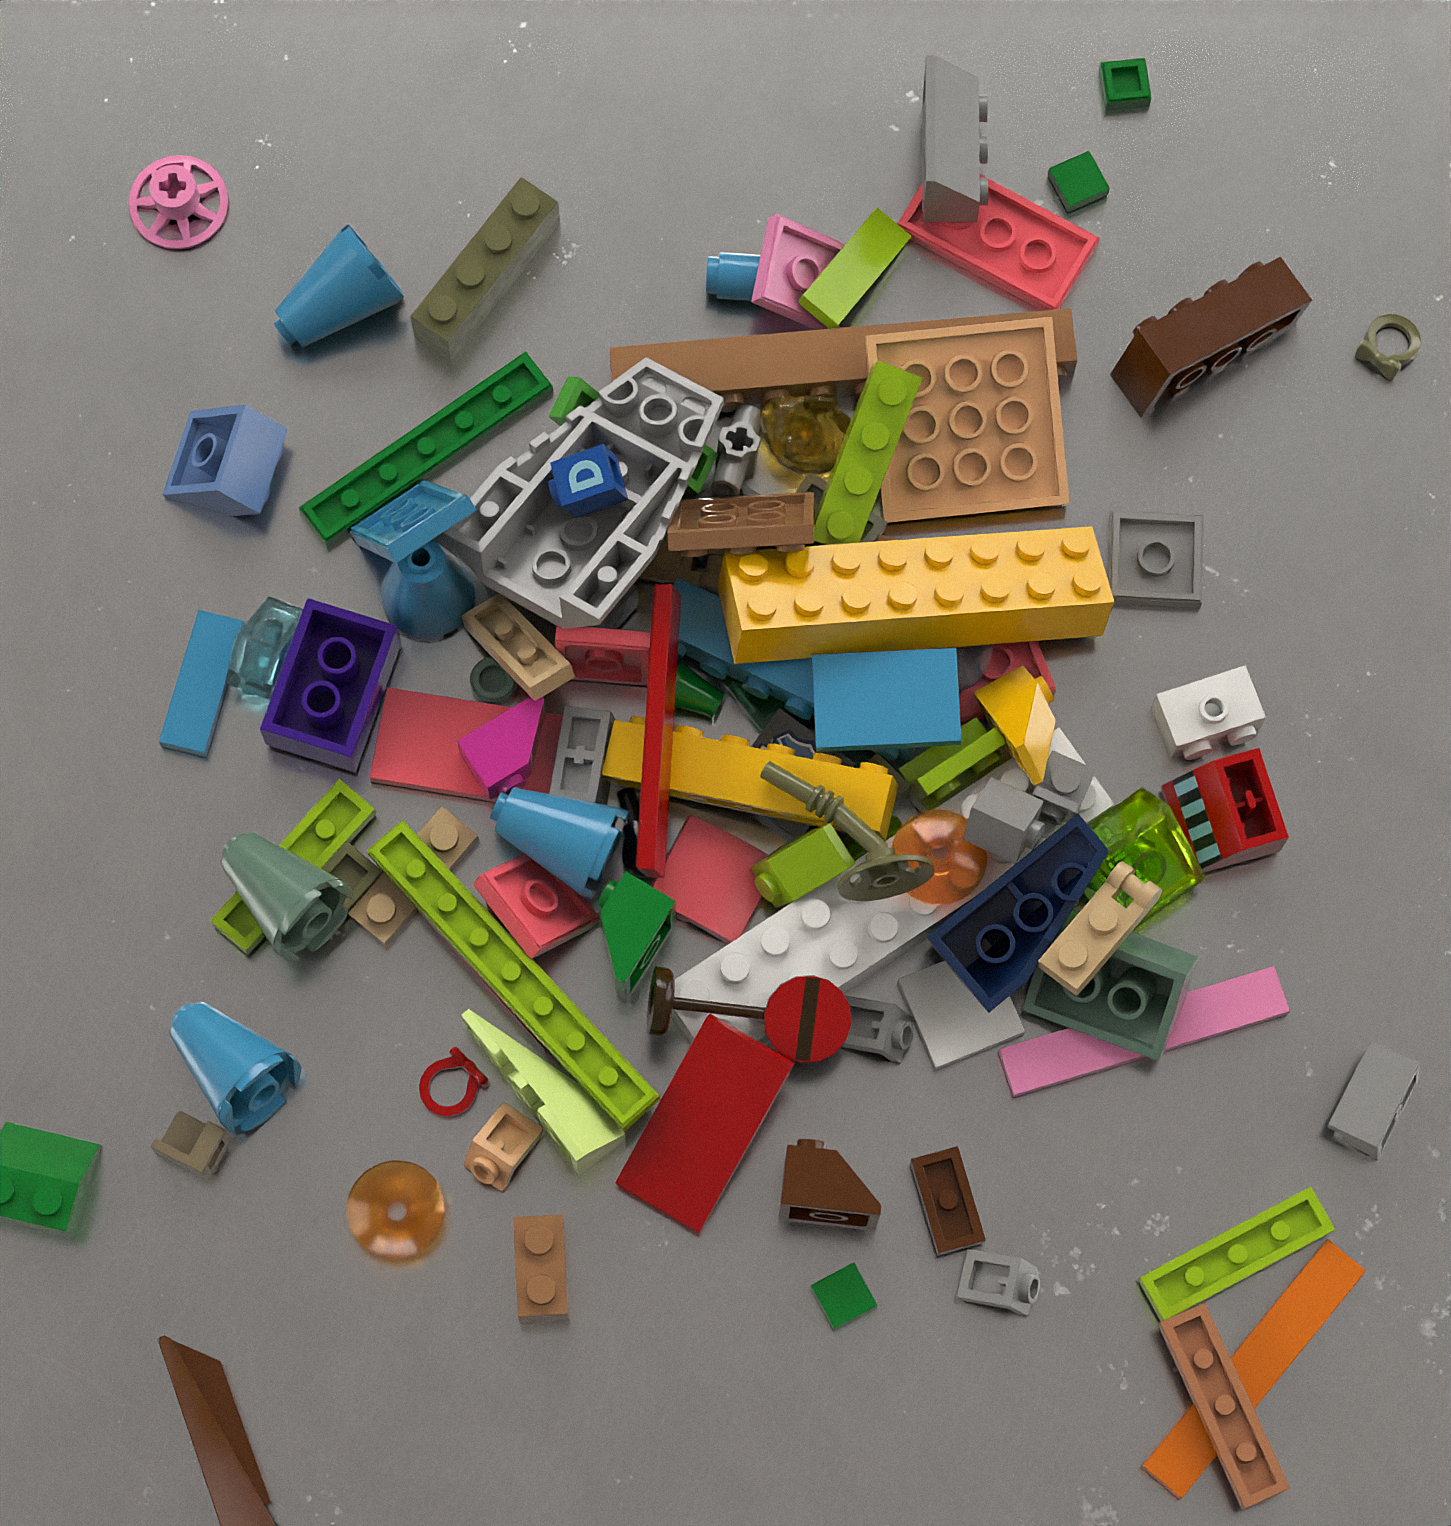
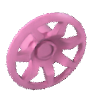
[128,155,229,249]

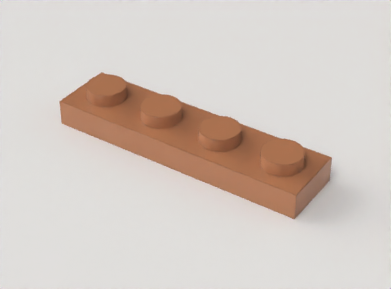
[1158,1303,1291,1510]

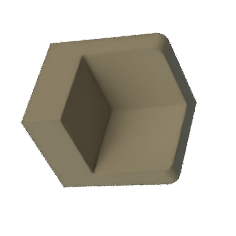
[150,1111,231,1180]

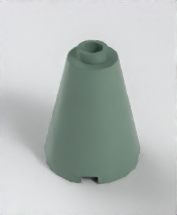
[221,832,354,961]

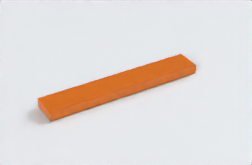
[1141,1239,1366,1500]

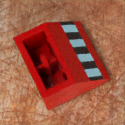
[1161,748,1289,876]

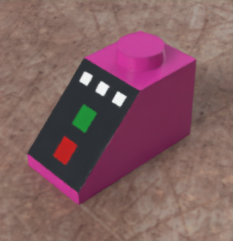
[457,697,546,800]

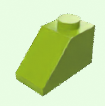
[750,823,856,908]

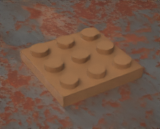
[667,492,815,557]

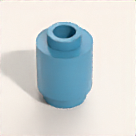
[706,252,761,301]

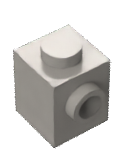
[963,777,1045,864]

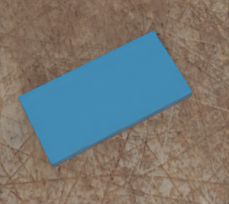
[349,480,477,563]

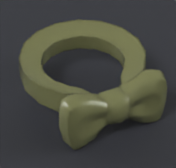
[1355,314,1421,380]

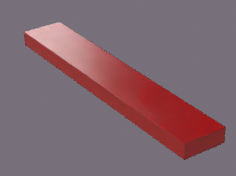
[636,584,681,878]

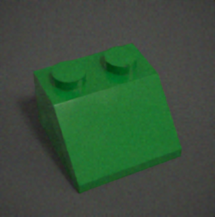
[597,871,676,1003]
[0,1122,101,1240]

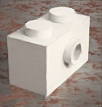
[1151,665,1266,760]

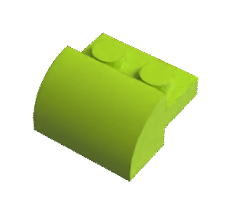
[896,717,1007,815]

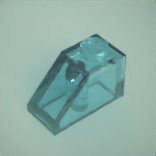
[225,596,303,700]

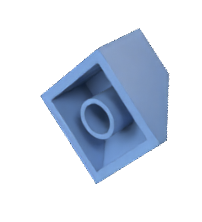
[162,404,288,516]

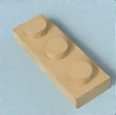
[461,593,575,701]
[348,806,479,948]

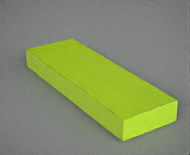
[797,207,912,329]

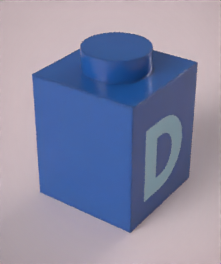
[548,444,629,518]

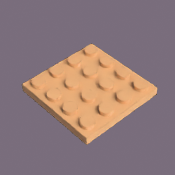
[864,317,1070,523]

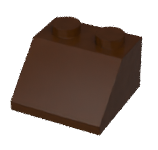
[778,1139,881,1230]

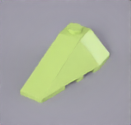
[461,1009,626,1177]

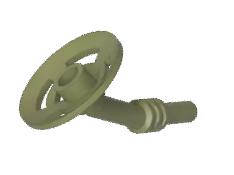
[760,761,935,901]

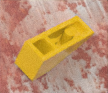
[973,665,1056,786]

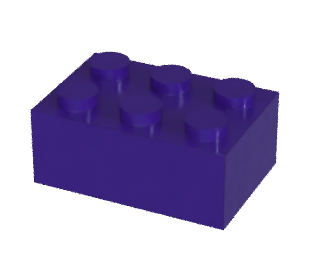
[260,598,402,772]

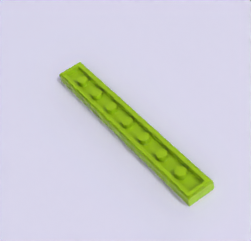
[366,820,661,1132]

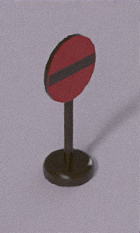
[647,967,851,1063]

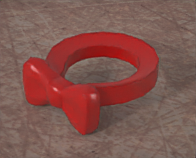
[419,1046,489,1118]

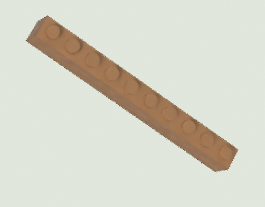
[609,308,1078,412]

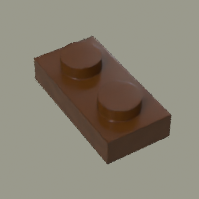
[910,1146,986,1256]

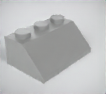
[922,55,988,222]

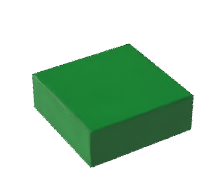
[1099,58,1152,110]
[1047,150,1110,212]
[810,1262,878,1330]

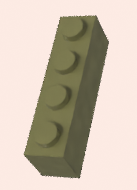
[410,177,560,362]

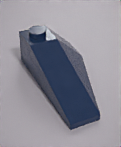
[926,813,1109,1013]

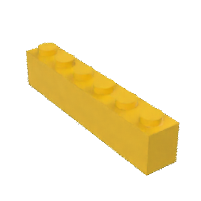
[602,716,899,841]

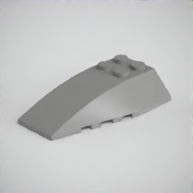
[442,357,724,629]

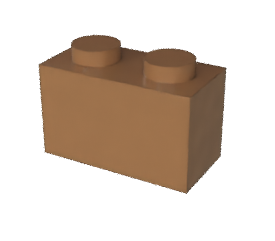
[513,1214,569,1324]

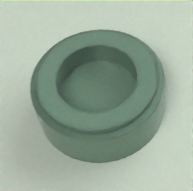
[470,657,518,705]

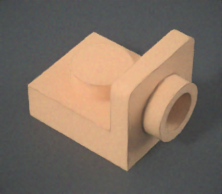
[463,1102,544,1191]

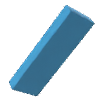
[159,610,246,757]

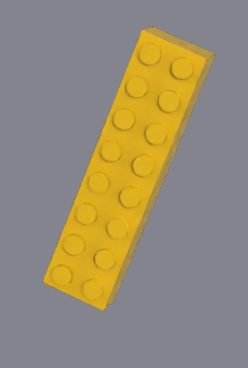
[717,526,1114,664]

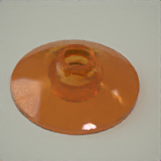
[891,809,987,905]
[346,1160,445,1259]

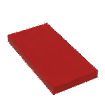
[615,1014,795,1233]

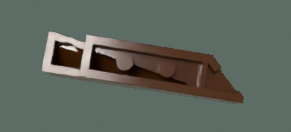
[157,1335,276,1526]

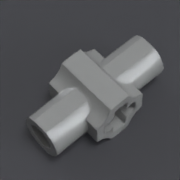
[711,404,764,497]

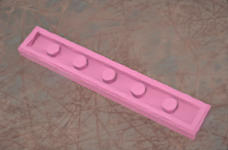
[998,966,1290,1098]

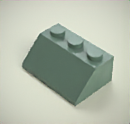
[1023,910,1199,1061]

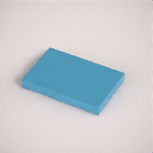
[812,648,962,752]

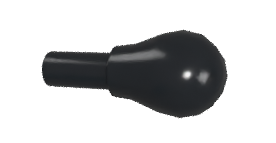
[617,788,647,878]

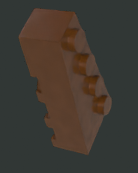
[1110,256,1312,418]

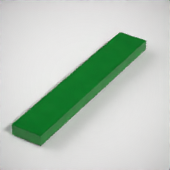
[299,351,553,548]

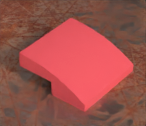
[651,815,768,944]

